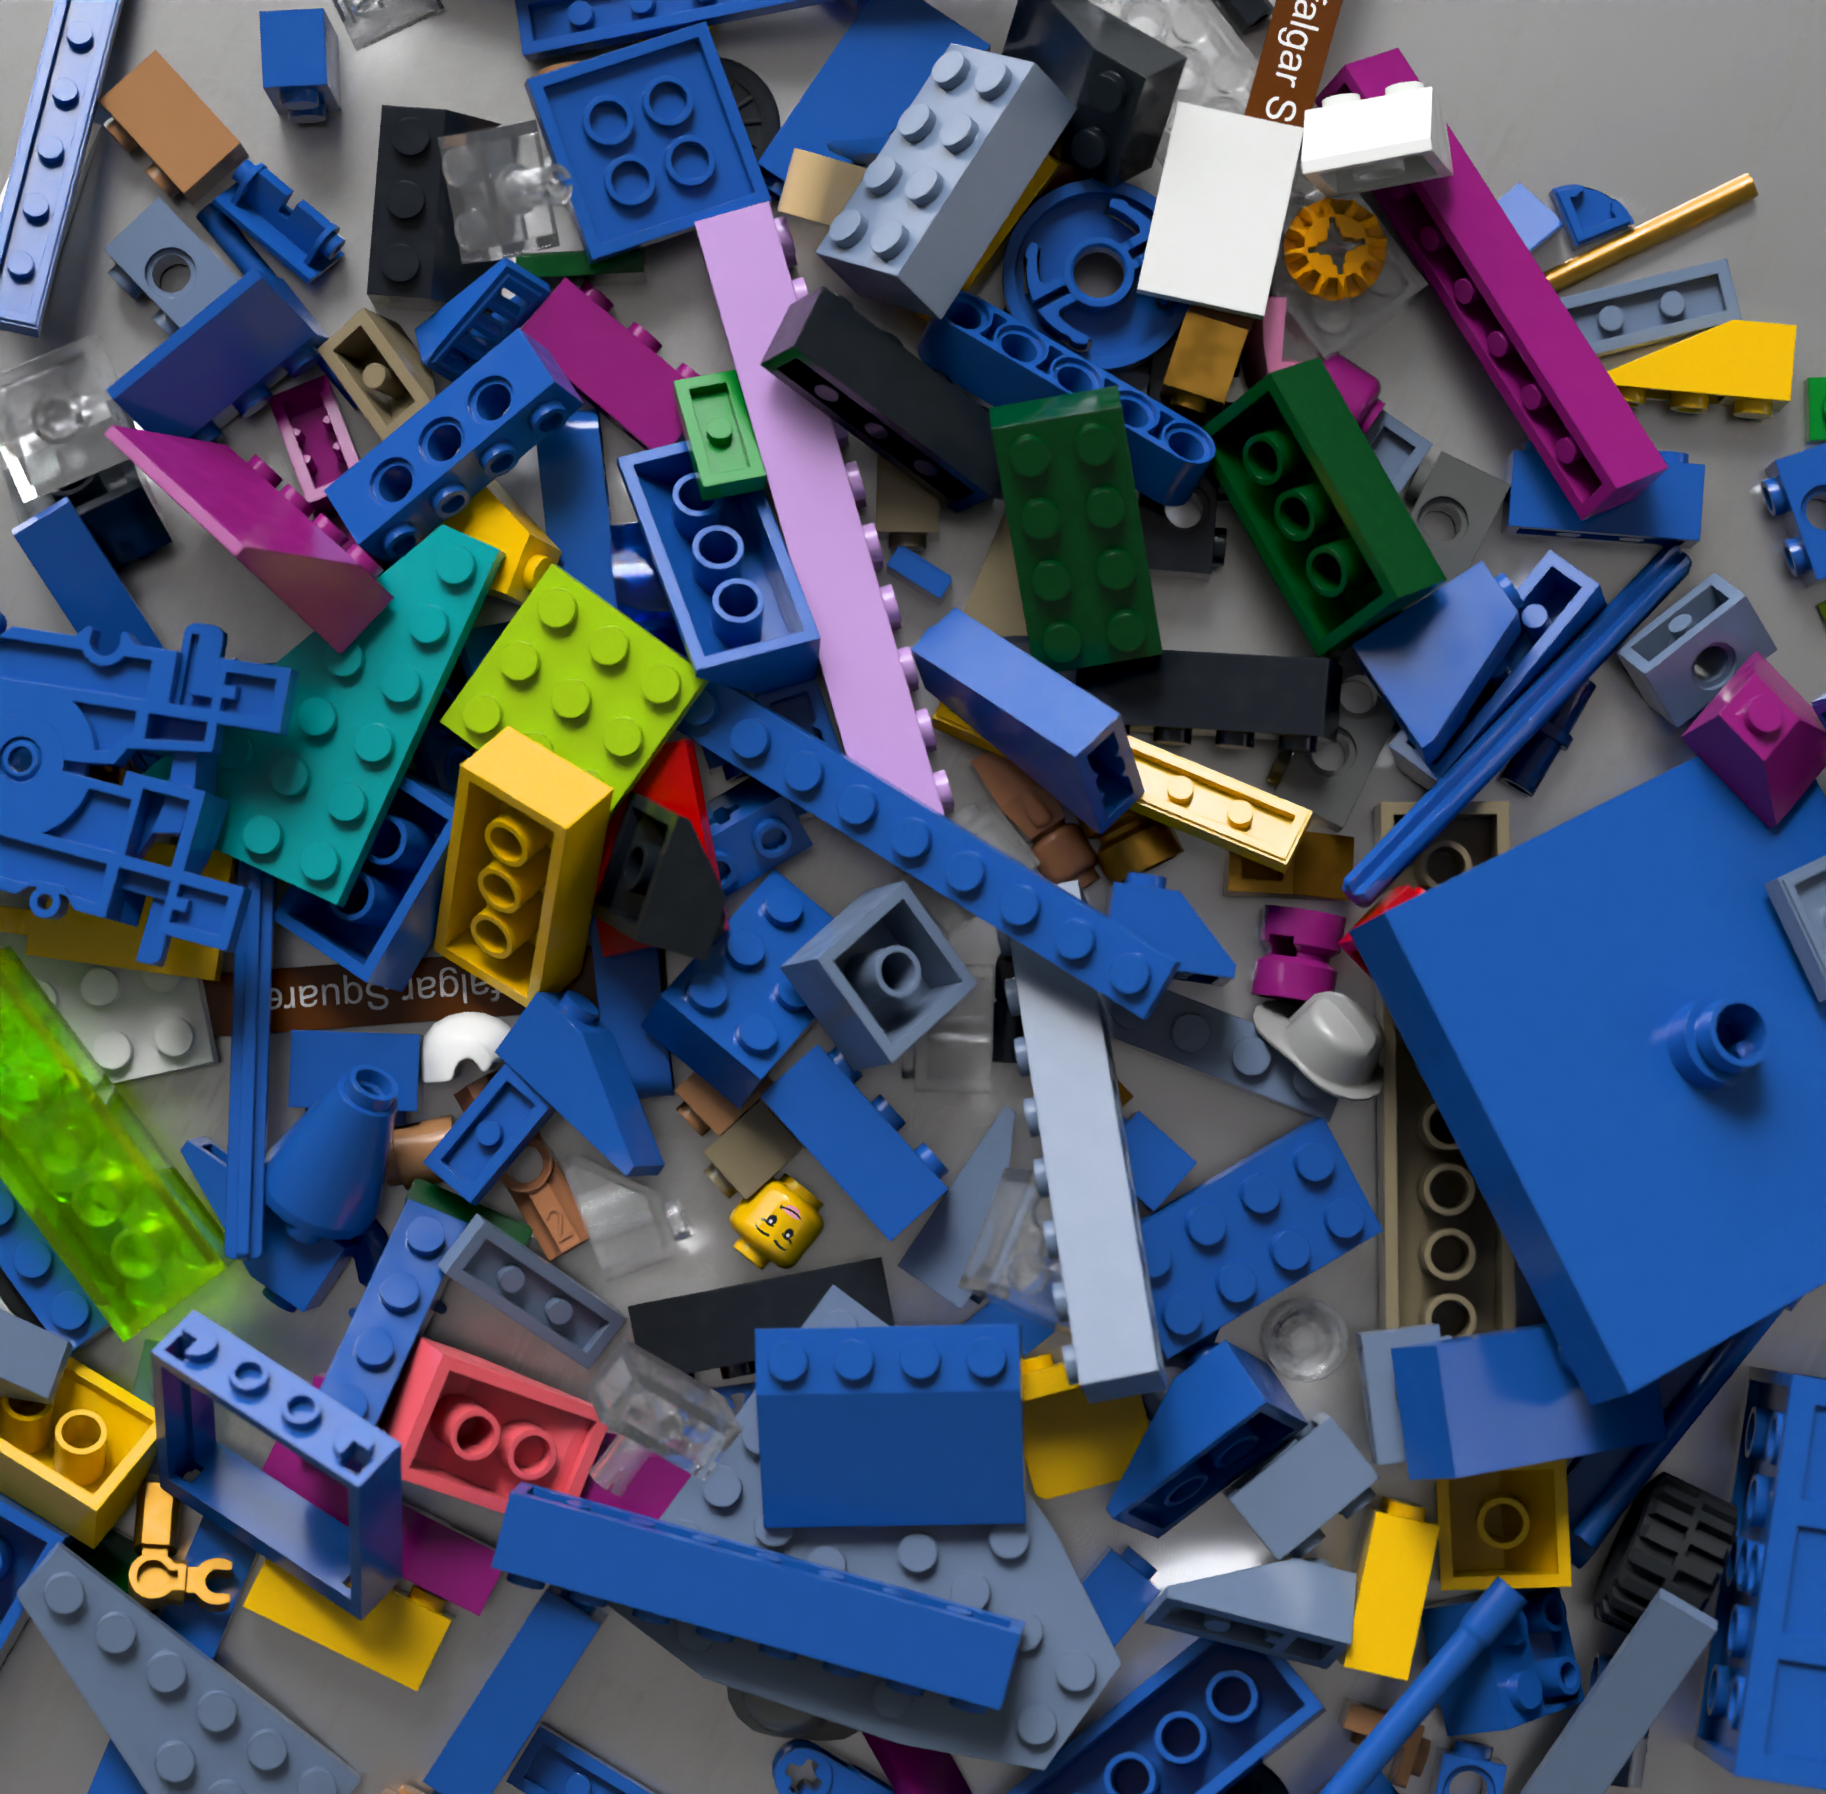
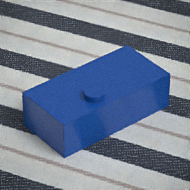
[1390,1323,1667,1480]

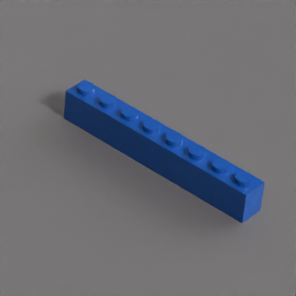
[491,1481,1026,1714]

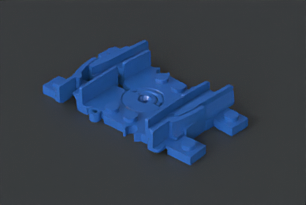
[0,612,299,967]

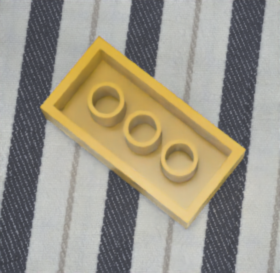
[433,726,614,1007]

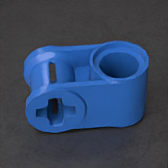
[772,1739,896,1794]

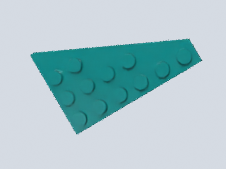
[142,524,506,907]

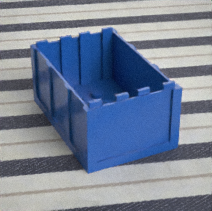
[1693,1366,1826,1790]

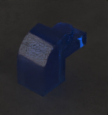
[610,522,689,658]

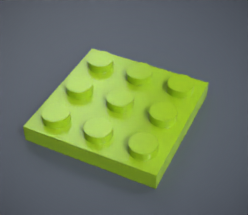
[439,563,709,823]

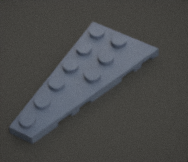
[17,1541,362,1794]

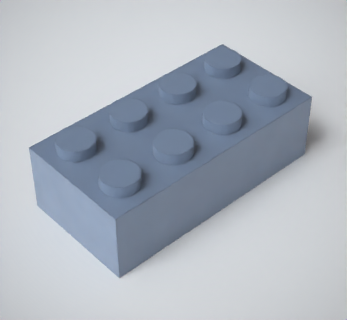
[815,43,1077,320]

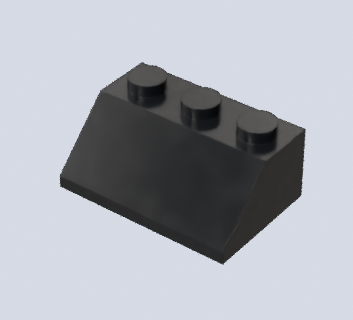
[367,105,515,315]

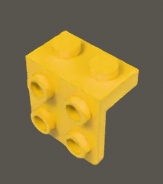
[1023,1353,1149,1499]

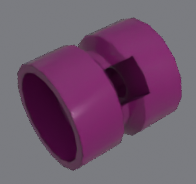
[1251,905,1346,1004]

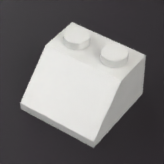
[1301,81,1454,198]

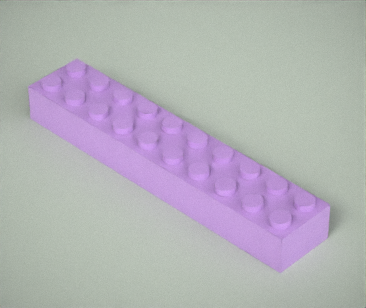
[694,201,955,816]

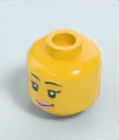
[730,1173,824,1270]

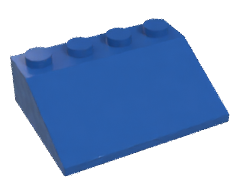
[755,1324,1026,1528]

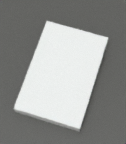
[1136,101,1304,320]

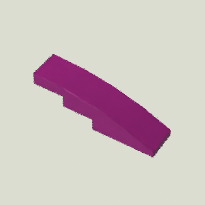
[269,374,398,580]
[262,1441,502,1616]

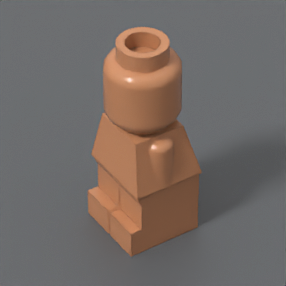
[970,751,1101,890]

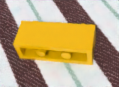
[243,1558,457,1691]

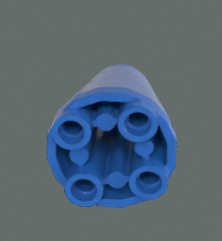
[265,1064,398,1244]

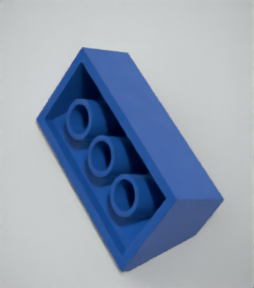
[617,441,821,694]

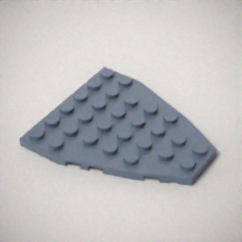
[607,1285,1122,1770]

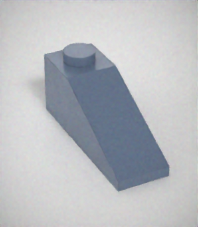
[897,1105,1016,1309]
[1144,1558,1357,1669]

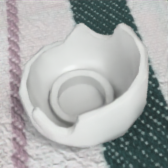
[421,1012,511,1084]

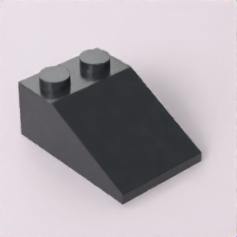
[1002,0,1187,188]

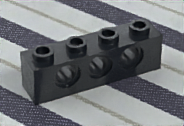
[1138,327,1242,582]

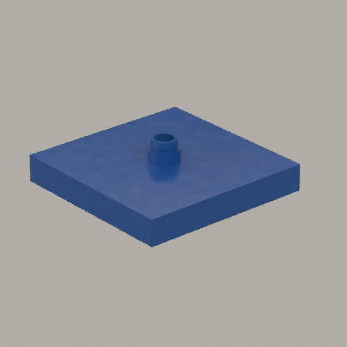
[1348,756,1826,1406]

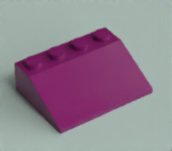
[104,425,394,655]

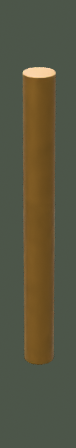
[1543,173,1758,293]

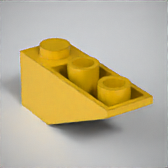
[1607,320,1797,419]

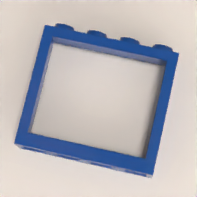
[150,1309,403,1621]

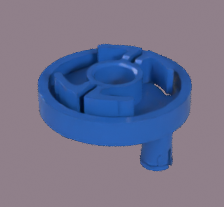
[1002,179,1190,374]

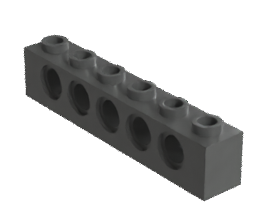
[1266,451,1511,833]

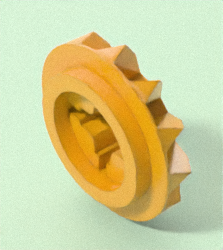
[1283,197,1387,301]

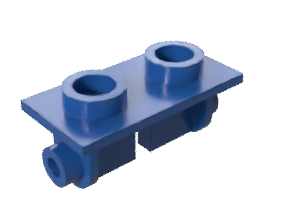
[212,159,346,284]

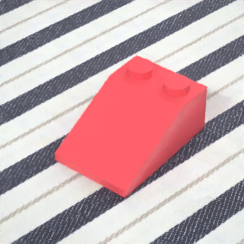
[380,1336,613,1514]

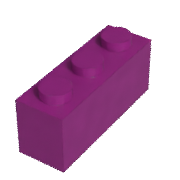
[521,277,700,450]

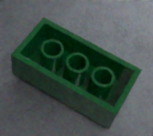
[1202,357,1447,657]
[989,385,1163,672]

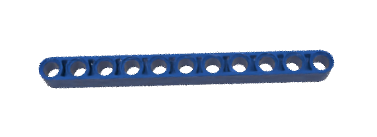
[536,408,675,1100]

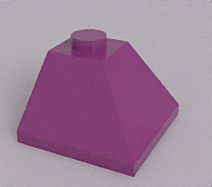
[1680,651,1826,829]

